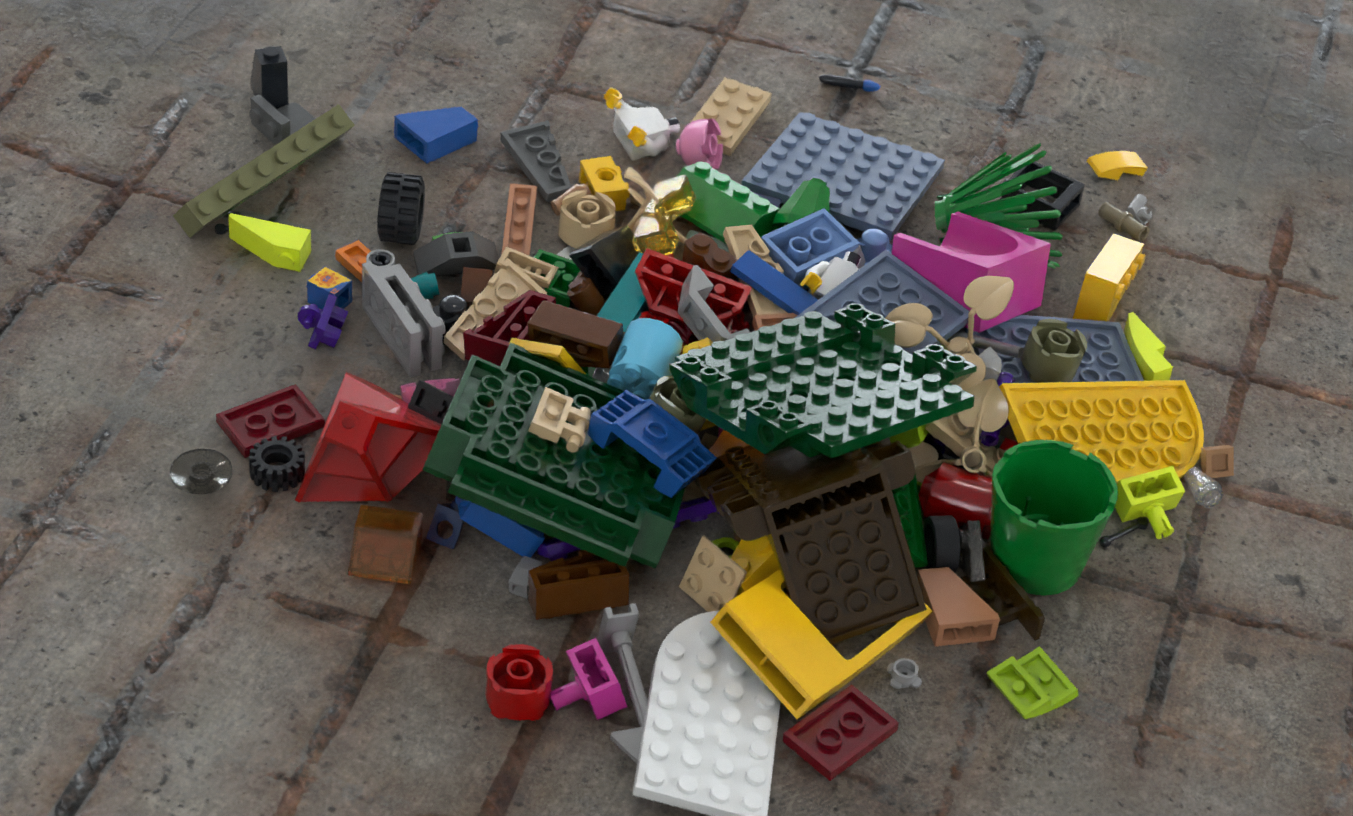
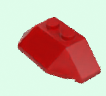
[635,248,752,324]

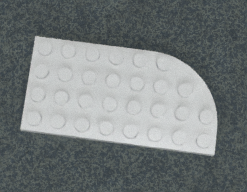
[632,610,780,816]

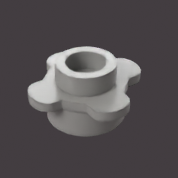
[887,658,922,689]

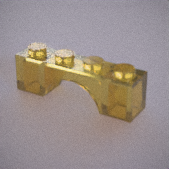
[632,175,696,255]

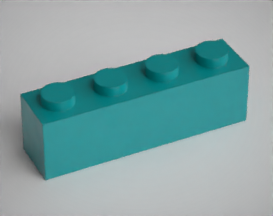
[597,252,650,332]

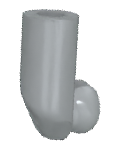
[1127,194,1152,224]

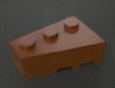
[527,300,624,368]
[528,550,629,620]

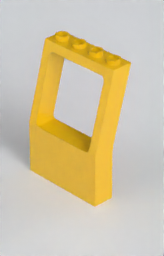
[710,569,933,719]

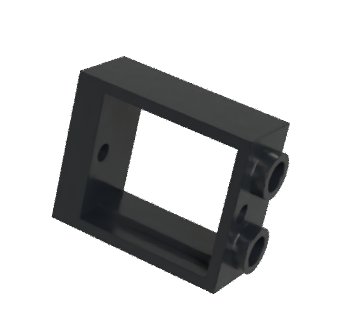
[1001,162,1085,231]

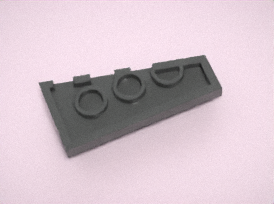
[500,120,571,202]

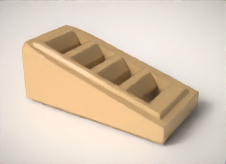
[494,247,559,288]

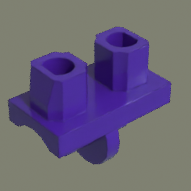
[297,294,348,350]

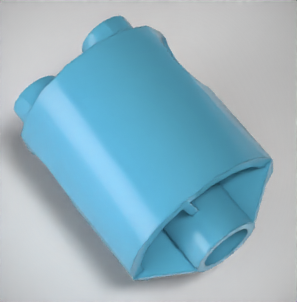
[607,318,683,400]

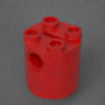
[918,462,992,540]

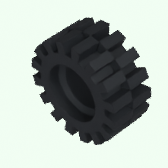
[249,436,305,492]

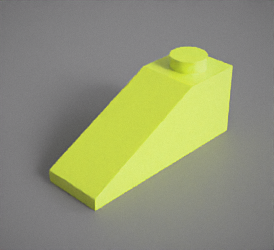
[228,213,311,272]

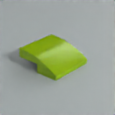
[987,646,1078,719]

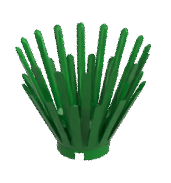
[935,143,1063,269]

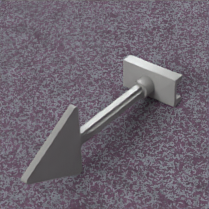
[597,603,647,764]

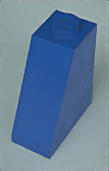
[394,107,478,164]
[455,496,545,558]

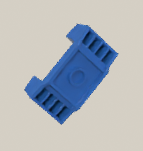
[588,390,716,498]

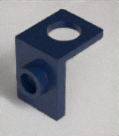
[426,500,465,549]

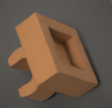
[1200,445,1234,479]

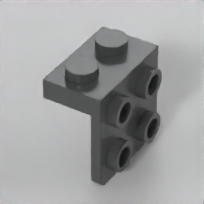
[249,94,315,145]

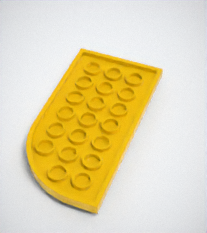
[999,380,1204,484]

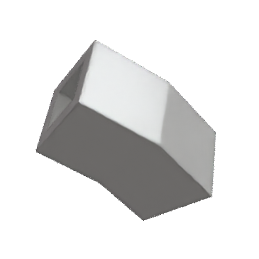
[508,556,542,598]

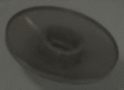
[170,449,233,495]

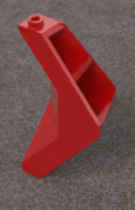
[295,372,441,502]

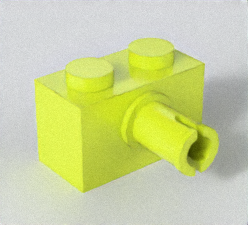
[1115,466,1185,539]

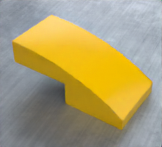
[1087,151,1148,180]

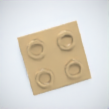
[679,536,747,612]

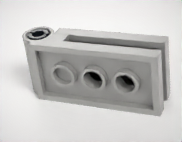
[362,249,445,378]

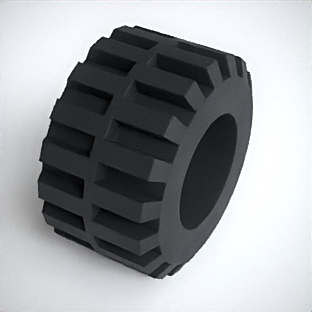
[377,172,425,245]

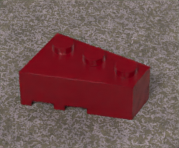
[463,290,556,366]

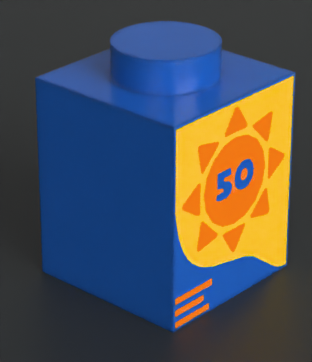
[307,266,352,309]

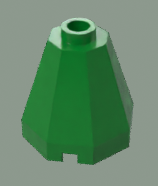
[772,178,830,231]

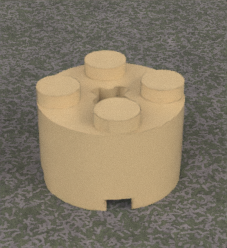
[558,190,616,249]

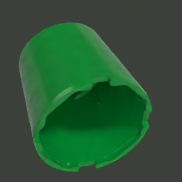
[990,440,1118,595]

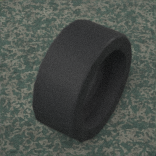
[923,515,960,573]

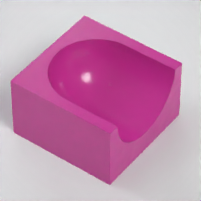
[892,212,1051,333]

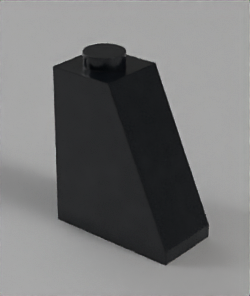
[250,46,288,109]
[569,225,642,295]

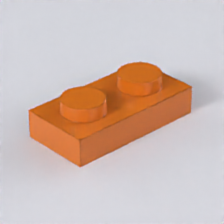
[335,240,371,283]

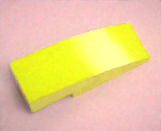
[1124,312,1173,381]

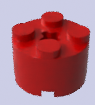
[485,644,553,720]

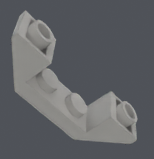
[678,265,750,342]

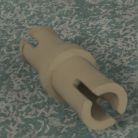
[1098,202,1150,242]

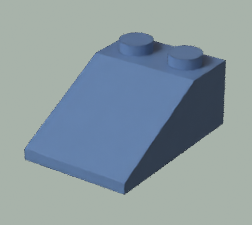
[761,208,860,289]

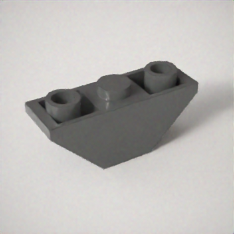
[413,231,499,276]

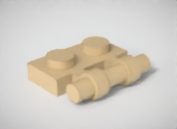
[528,387,591,452]

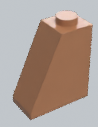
[917,567,1000,647]

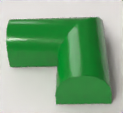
[533,249,580,308]

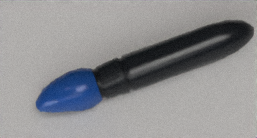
[819,74,881,92]

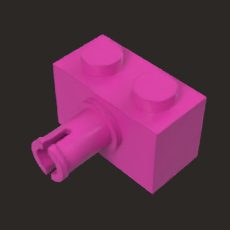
[551,638,627,720]

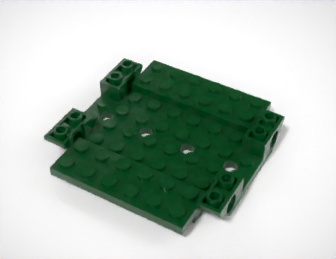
[669,303,977,458]
[422,342,685,569]

